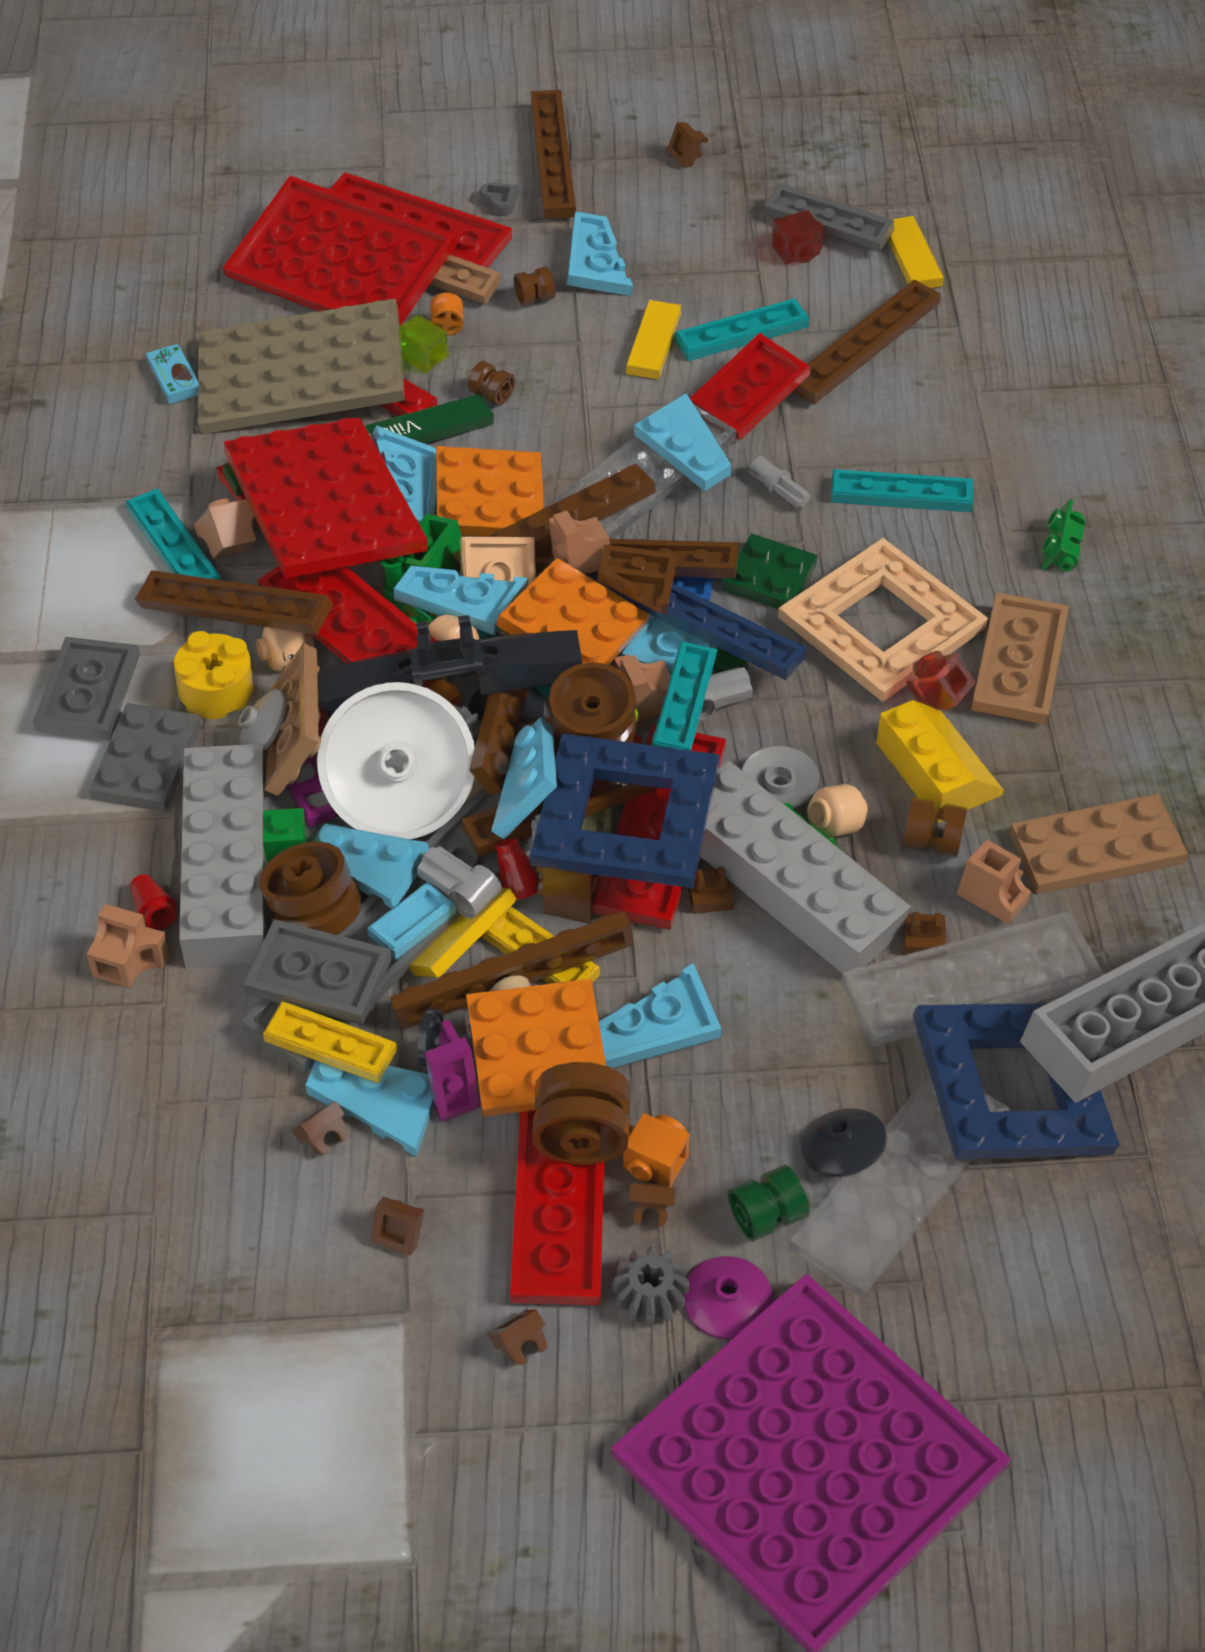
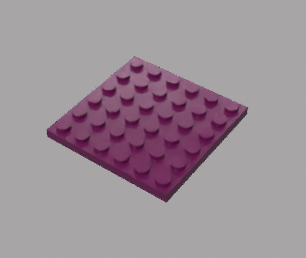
[611,1273,1011,1652]

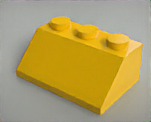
[876,700,1004,823]

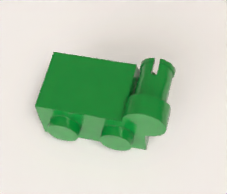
[380,513,461,592]

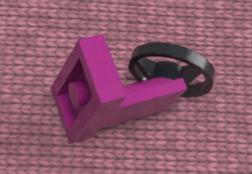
[417,1008,480,1122]

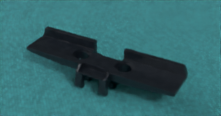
[319,615,583,718]

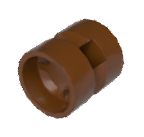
[902,797,967,858]

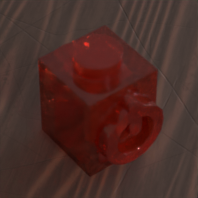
[771,210,824,265]
[906,651,976,711]

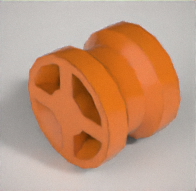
[430,293,464,336]

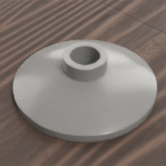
[238,689,286,752]
[742,746,819,808]

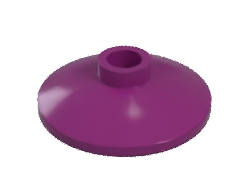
[684,1256,773,1340]

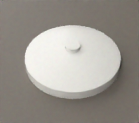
[317,682,475,839]

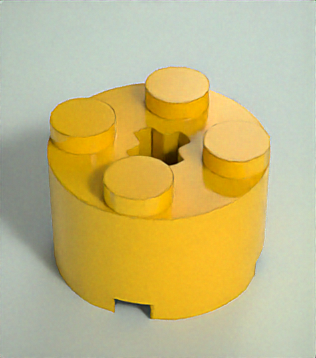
[174,631,253,719]

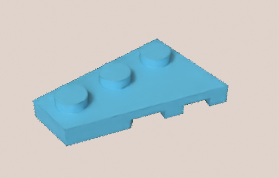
[566,211,633,296]
[634,393,731,491]
[371,425,436,523]
[394,566,528,635]
[492,717,557,839]
[313,823,429,909]
[599,963,721,1068]
[306,1060,434,1157]

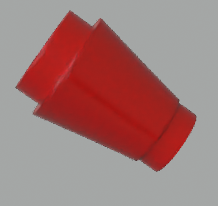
[495,838,540,900]
[130,874,177,931]

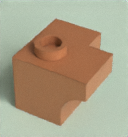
[194,498,256,559]
[549,511,610,574]
[614,654,671,722]
[957,840,1031,924]
[86,904,170,988]

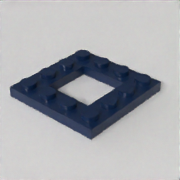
[530,733,720,888]
[912,1003,1120,1160]

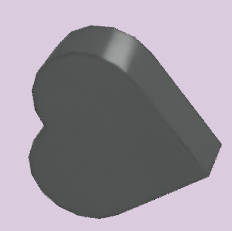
[480,183,518,216]

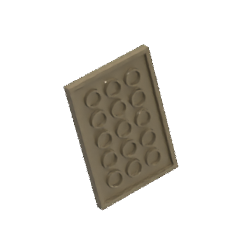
[198,299,405,434]

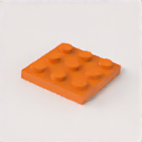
[435,446,544,537]
[496,558,650,664]
[466,978,606,1117]

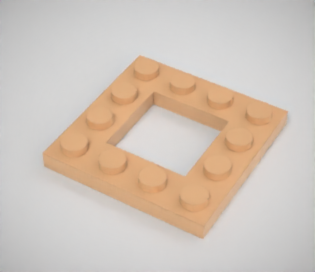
[778,538,988,702]

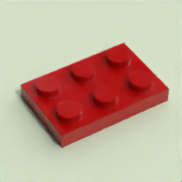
[690,333,811,441]

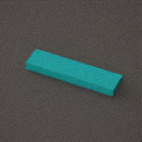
[674,298,810,362]
[830,469,973,512]
[126,488,221,580]
[652,641,717,751]

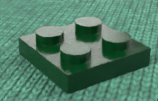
[723,533,818,609]

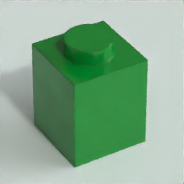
[263,808,308,864]

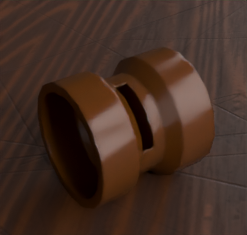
[513,266,555,306]
[468,360,515,406]

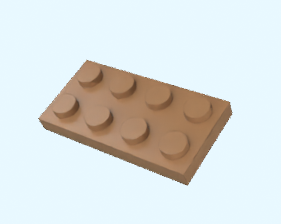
[971,592,1069,725]
[264,643,321,796]
[1009,794,1188,894]

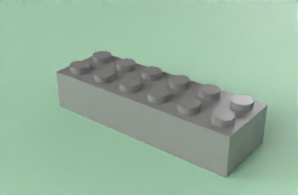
[179,743,268,968]
[700,761,911,980]
[1020,923,1205,1103]

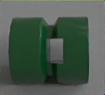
[728,1164,810,1242]

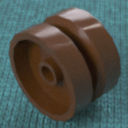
[549,662,636,748]
[259,841,361,935]
[533,1062,630,1165]

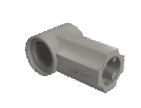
[699,667,753,722]
[417,846,502,919]

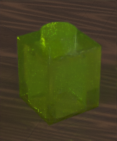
[399,314,449,374]

